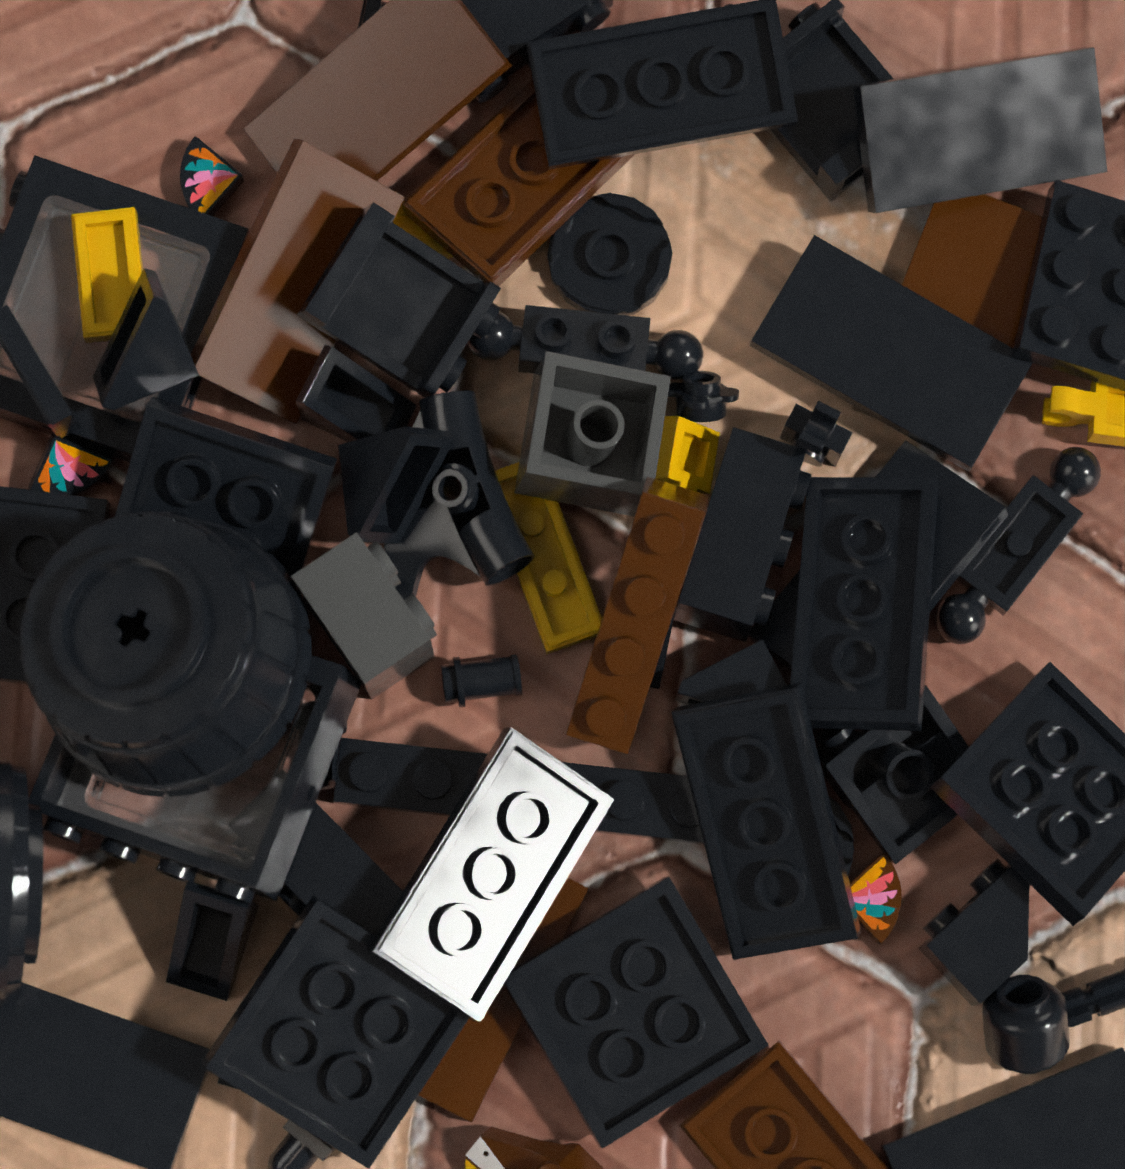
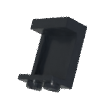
[771,0,894,202]
[296,202,501,397]

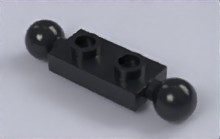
[467,305,703,380]
[935,447,1101,644]

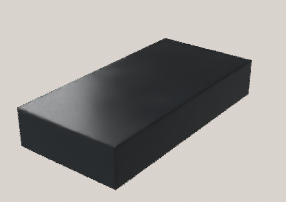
[0,305,81,438]

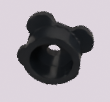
[668,371,739,422]

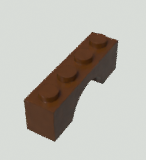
[566,476,709,754]

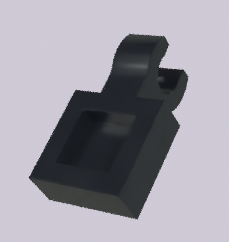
[780,400,853,467]

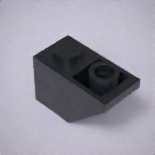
[918,858,1029,1006]

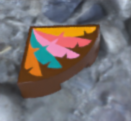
[850,852,902,944]

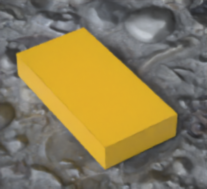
[71,207,143,343]

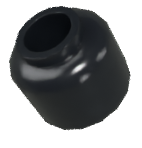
[982,974,1070,1074]

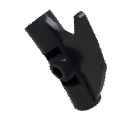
[384,390,535,600]

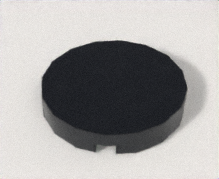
[547,193,673,316]

